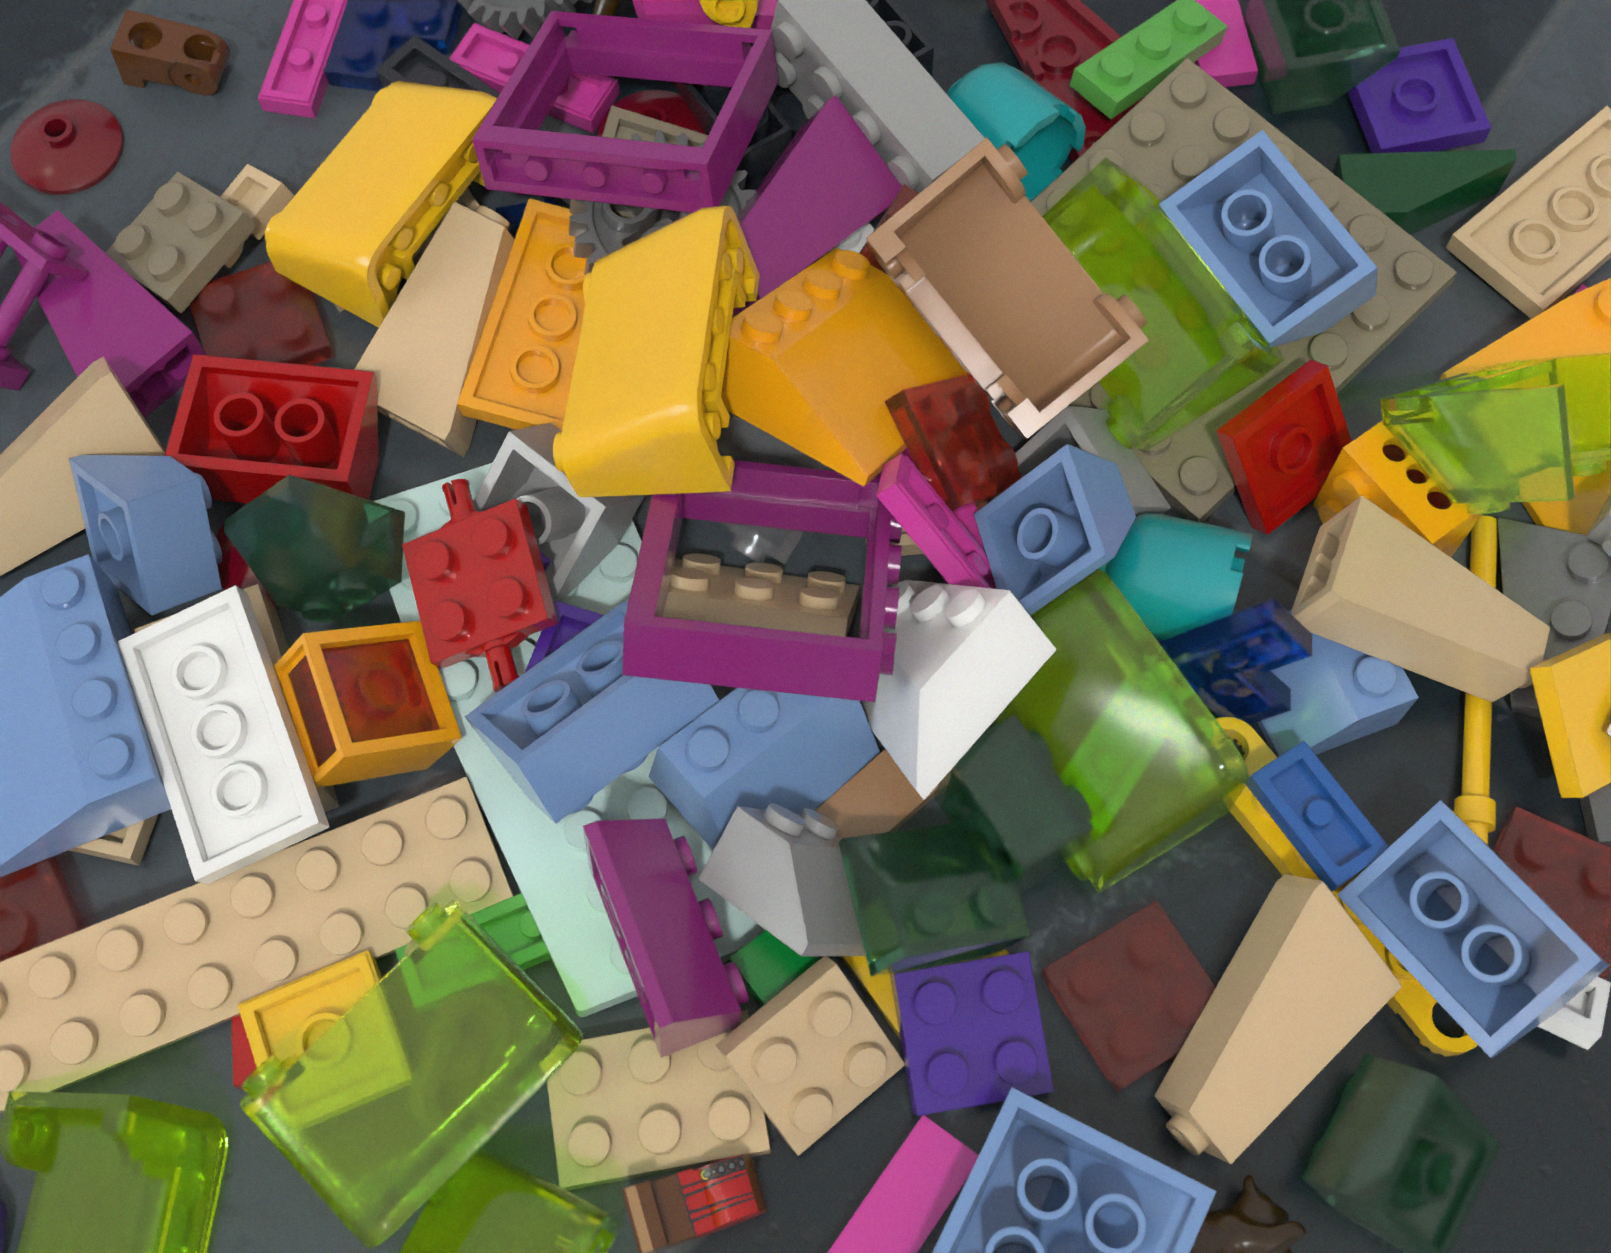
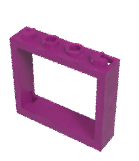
[472,11,778,213]
[623,460,902,702]

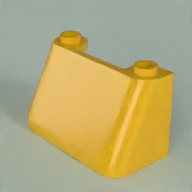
[265,81,497,328]
[553,206,760,497]

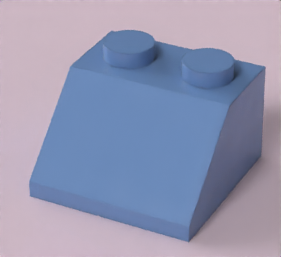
[974,444,1136,615]
[69,455,222,615]
[1224,609,1419,757]

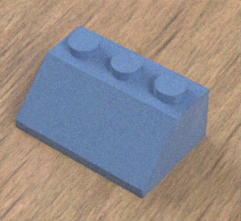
[1158,130,1378,348]
[465,600,719,824]
[648,688,880,851]
[1337,800,1610,1058]

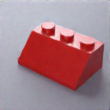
[164,354,379,515]

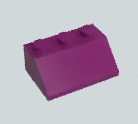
[583,818,748,1058]

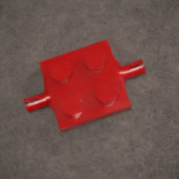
[402,479,559,692]

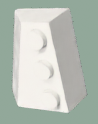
[861,580,1057,800]

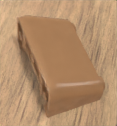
[866,137,1149,439]

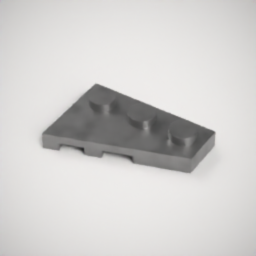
[1498,517,1611,718]

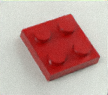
[1216,359,1352,535]

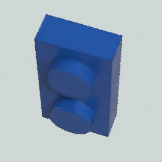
[1245,741,1389,892]

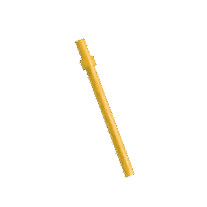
[1454,516,1498,845]

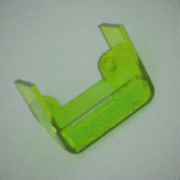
[1380,352,1611,514]

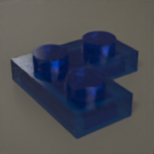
[324,0,462,92]
[1158,598,1312,725]

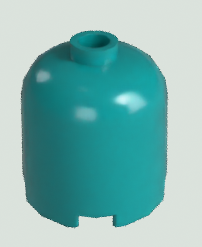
[947,62,1086,202]
[1092,513,1253,658]

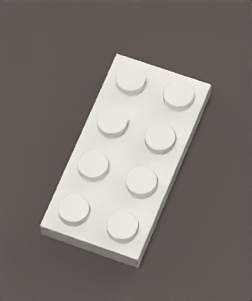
[117,585,330,885]

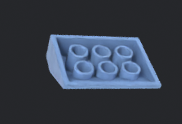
[0,554,171,877]
[932,1088,1216,1253]

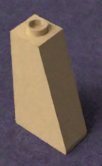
[354,201,514,457]
[0,356,166,576]
[1288,495,1550,702]
[1155,874,1402,1164]

